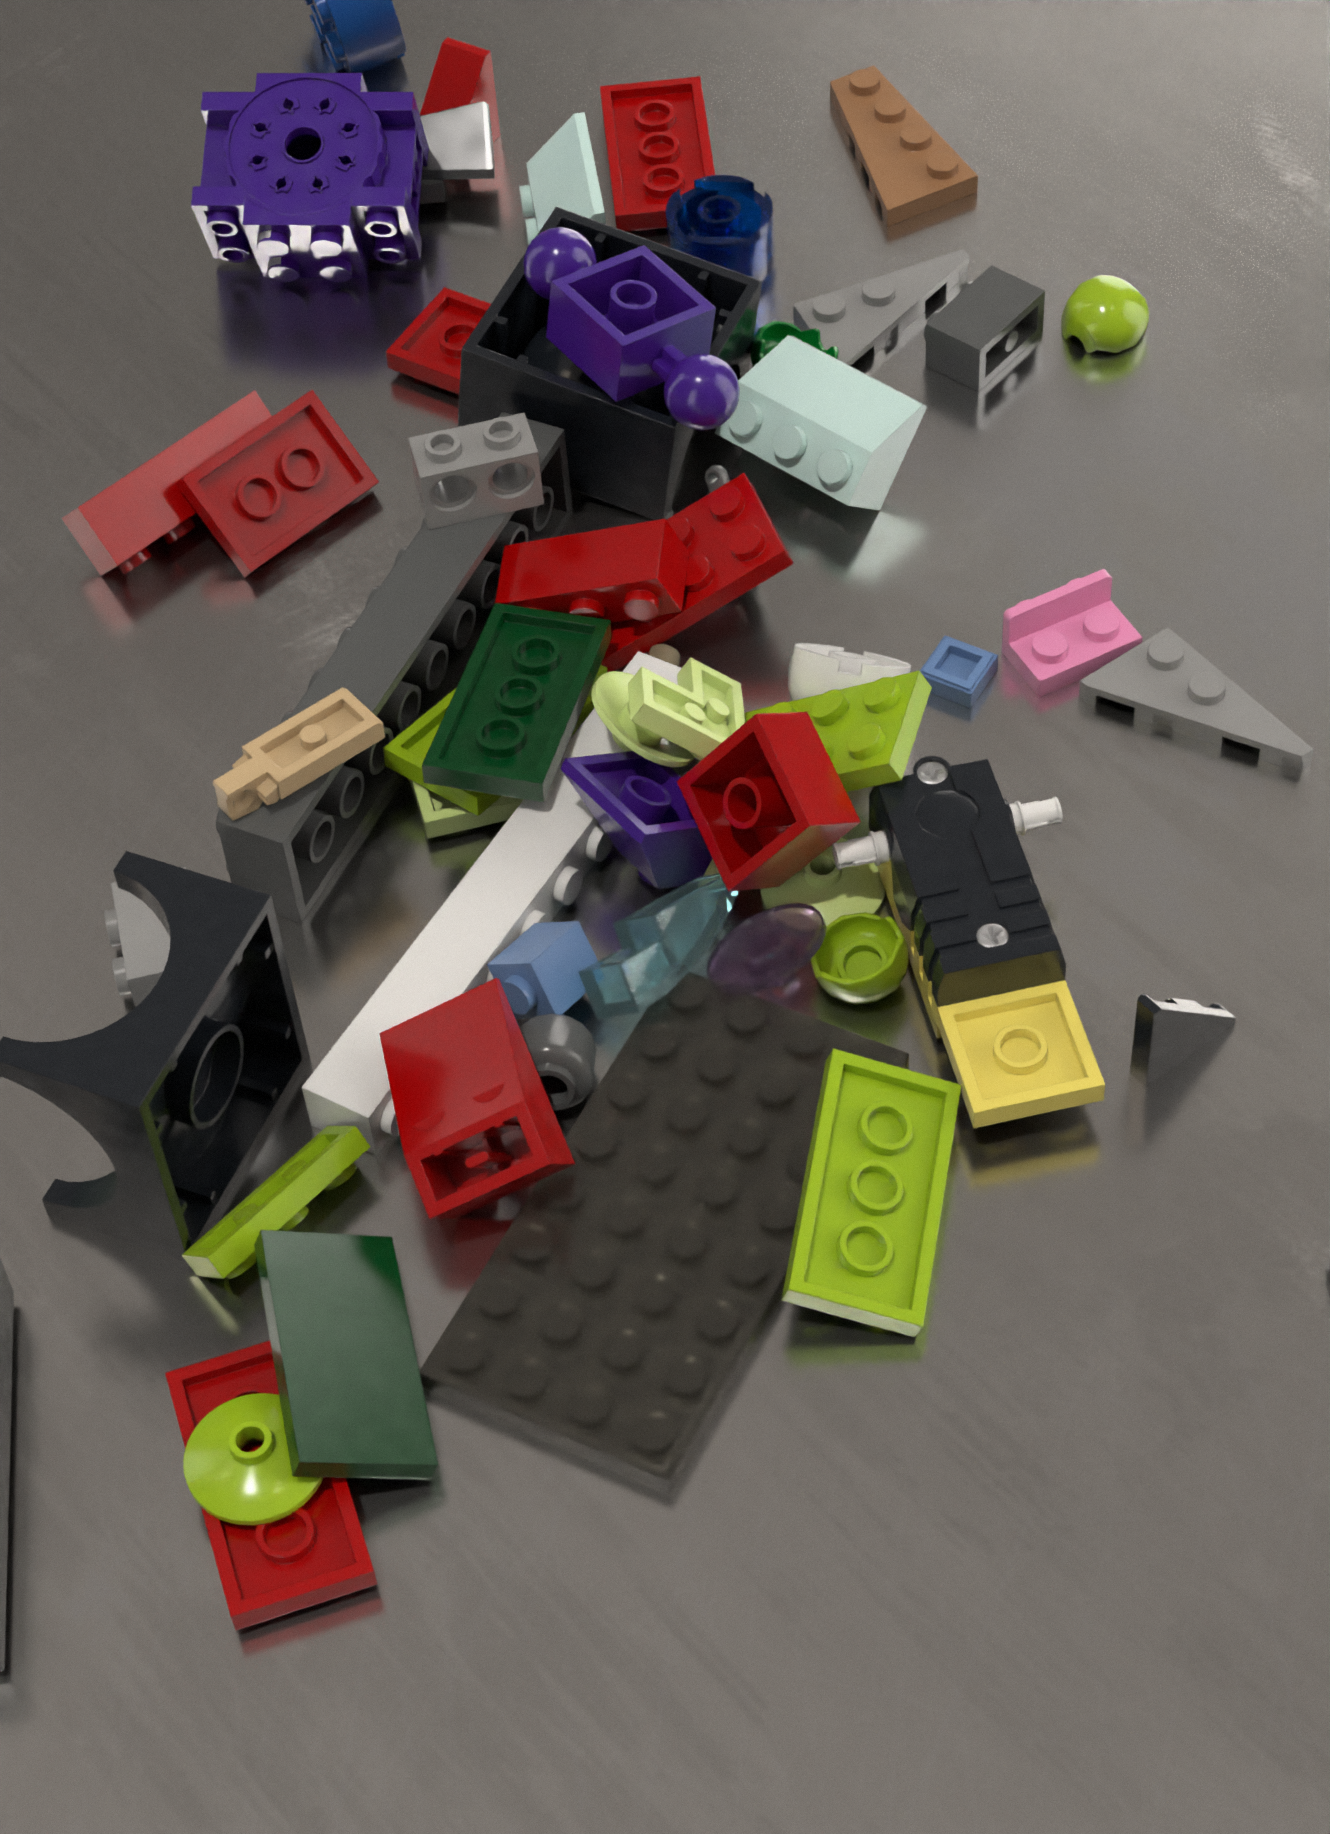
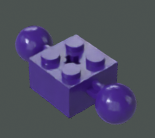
[524,227,740,431]

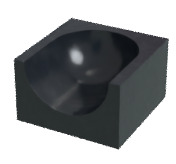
[458,207,762,520]

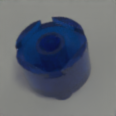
[666,175,775,281]

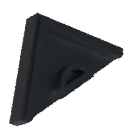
[1130,993,1236,1087]

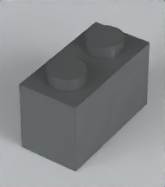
[923,265,1045,392]

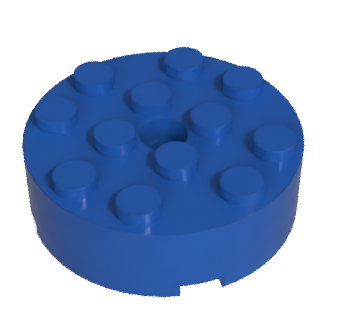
[304,0,406,74]

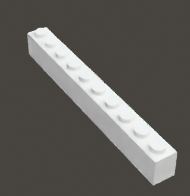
[302,651,681,1156]

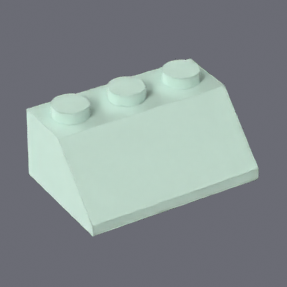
[519,112,606,246]
[715,335,927,511]

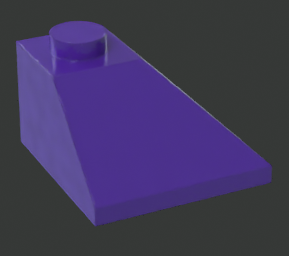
[560,751,712,889]

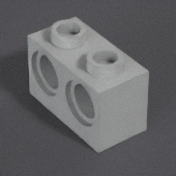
[408,413,544,530]

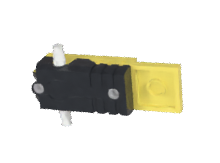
[832,756,1105,1128]

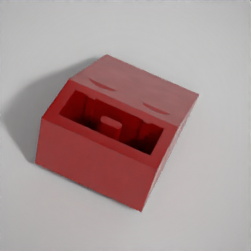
[379,978,575,1219]

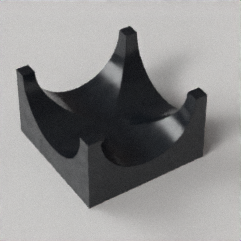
[0,851,310,1262]

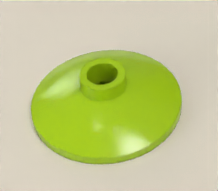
[183,1393,324,1525]

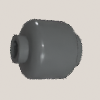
[520,1013,596,1111]

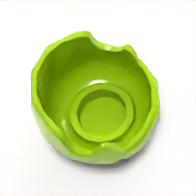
[1061,275,1149,353]
[809,912,909,1005]

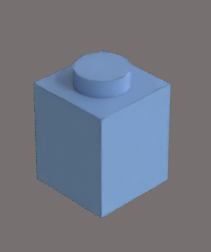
[487,921,605,1019]

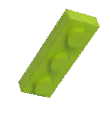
[182,1126,371,1279]

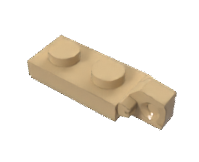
[213,687,385,821]

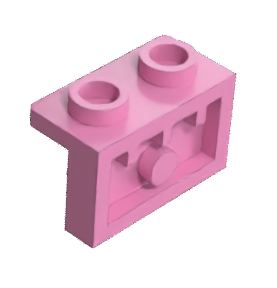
[1002,569,1143,697]

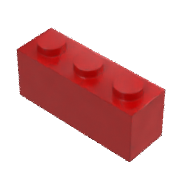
[495,519,689,623]

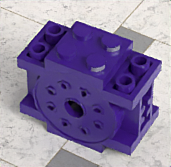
[191,73,429,282]

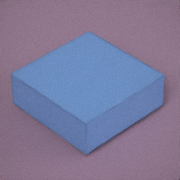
[920,635,998,709]

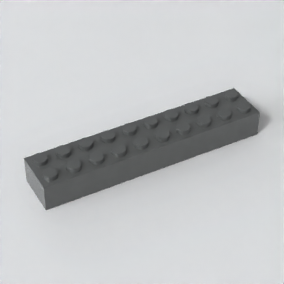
[216,412,573,923]

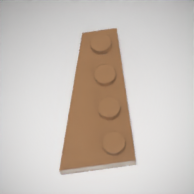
[830,65,978,227]

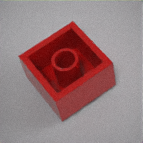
[676,712,861,892]

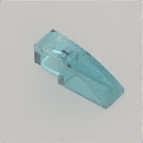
[578,873,739,1020]

